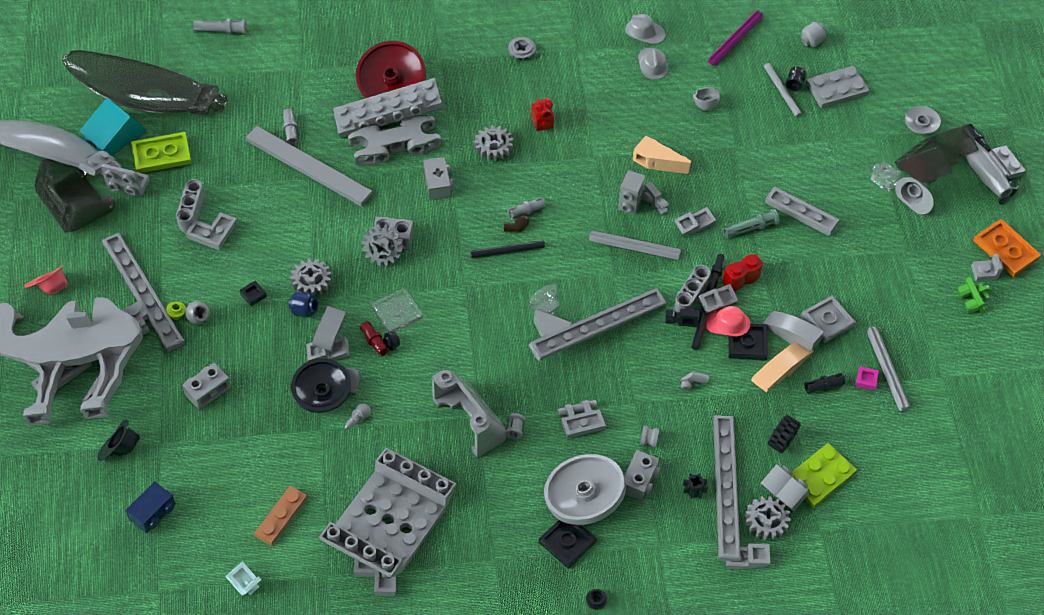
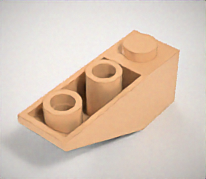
[633,136,691,174]

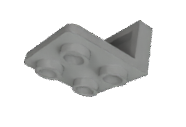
[101,164,150,197]

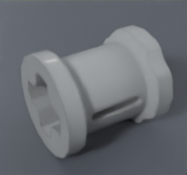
[506,413,526,440]

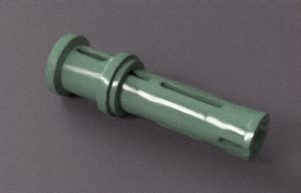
[723,209,780,239]

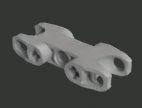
[348,116,442,165]

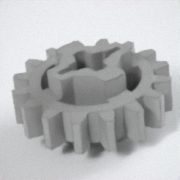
[474,125,513,161]
[361,225,403,266]
[290,258,332,295]
[745,496,791,540]

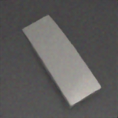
[762,311,824,352]

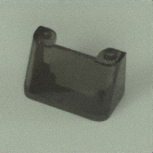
[35,159,116,233]

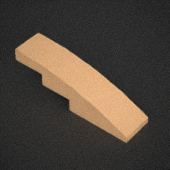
[752,342,814,393]

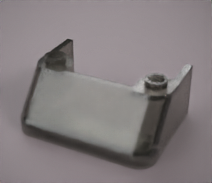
[895,124,979,184]

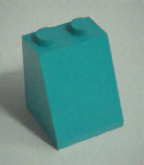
[80,98,147,156]

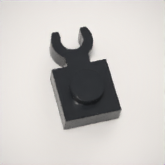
[665,309,699,327]

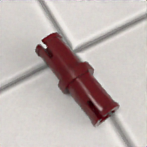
[360,321,389,357]

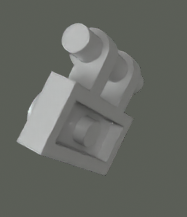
[557,400,606,439]

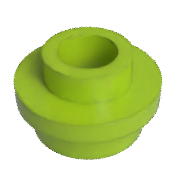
[166,301,186,320]

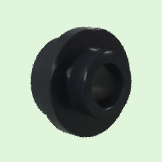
[383,332,400,351]
[586,589,607,610]

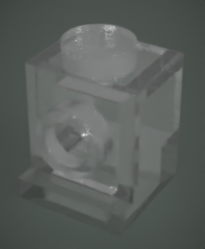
[871,161,902,192]

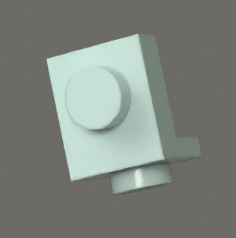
[225,561,261,595]

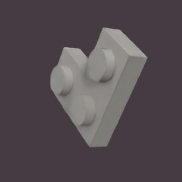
[185,212,237,250]
[354,559,396,596]

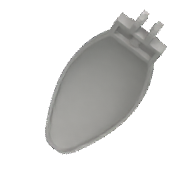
[0,120,121,176]

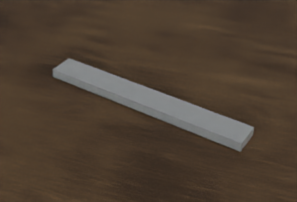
[246,126,372,207]
[102,232,185,353]
[529,288,667,361]
[713,415,740,562]

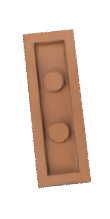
[254,486,308,546]

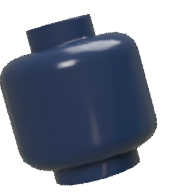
[288,291,319,317]

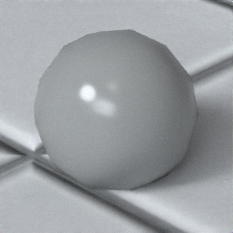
[185,300,210,325]

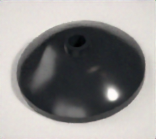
[291,358,351,413]

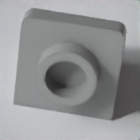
[971,254,1003,281]

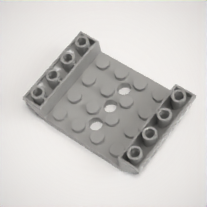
[319,448,456,578]

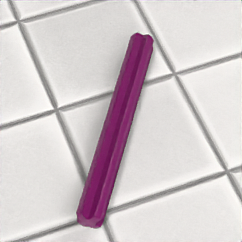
[708,10,763,66]

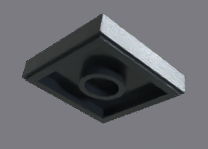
[728,324,768,361]
[538,520,597,569]

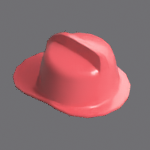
[24,265,68,294]
[705,306,750,337]

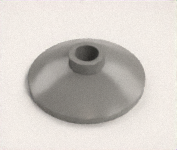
[905,106,941,135]

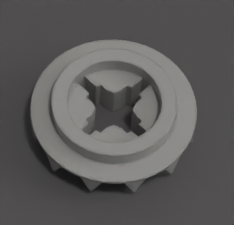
[508,37,536,60]

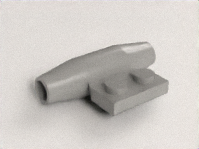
[960,137,1026,199]

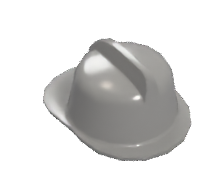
[625,14,665,44]
[638,48,668,80]
[895,177,934,214]

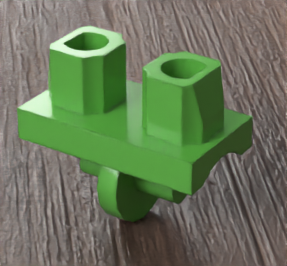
[957,276,992,314]

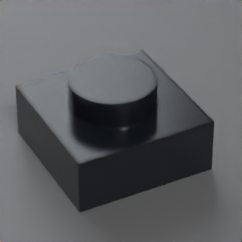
[239,280,267,307]

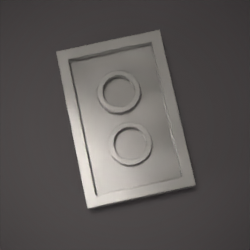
[806,66,869,109]

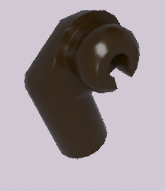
[504,215,530,232]

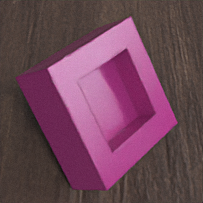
[855,366,879,391]

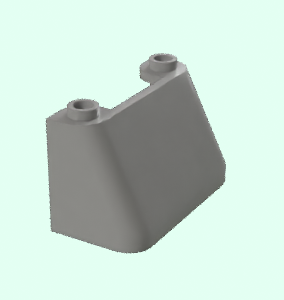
[432,370,506,458]

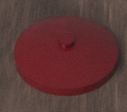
[356,41,426,98]

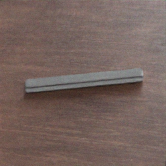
[589,230,681,260]
[867,327,910,411]

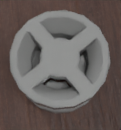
[640,425,660,448]

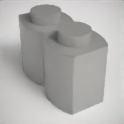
[761,464,809,511]

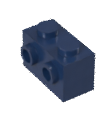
[125,481,176,534]

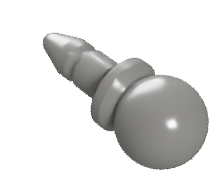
[345,403,371,429]

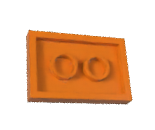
[973,219,1041,277]

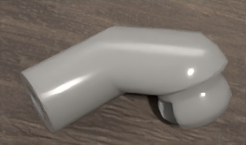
[680,372,709,391]

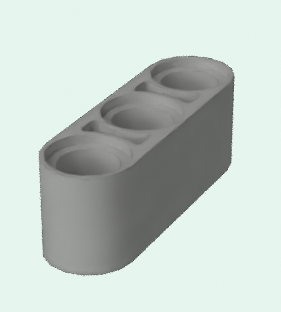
[176,179,204,233]
[674,265,711,312]
[312,306,346,351]

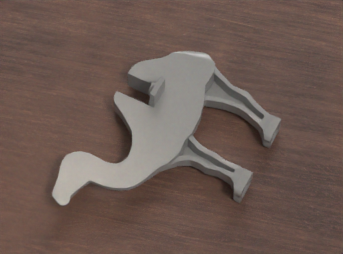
[0,298,143,425]

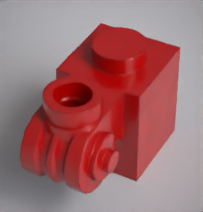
[531,98,554,131]

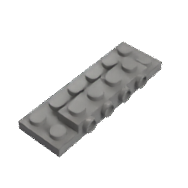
[333,78,443,138]

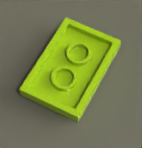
[131,132,192,173]
[791,443,857,509]

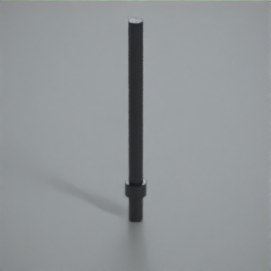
[691,254,725,350]

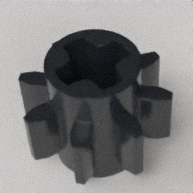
[683,473,708,499]

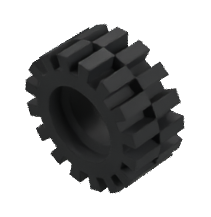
[767,415,801,454]

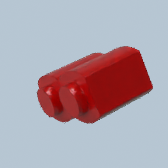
[722,254,763,291]

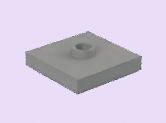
[801,295,856,343]

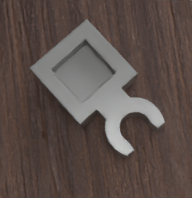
[643,182,669,215]

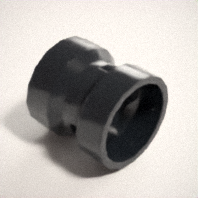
[785,67,807,91]

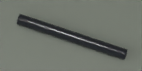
[470,240,545,258]

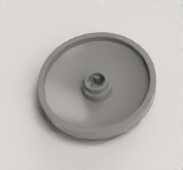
[544,454,626,525]

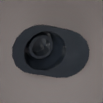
[97,420,140,461]

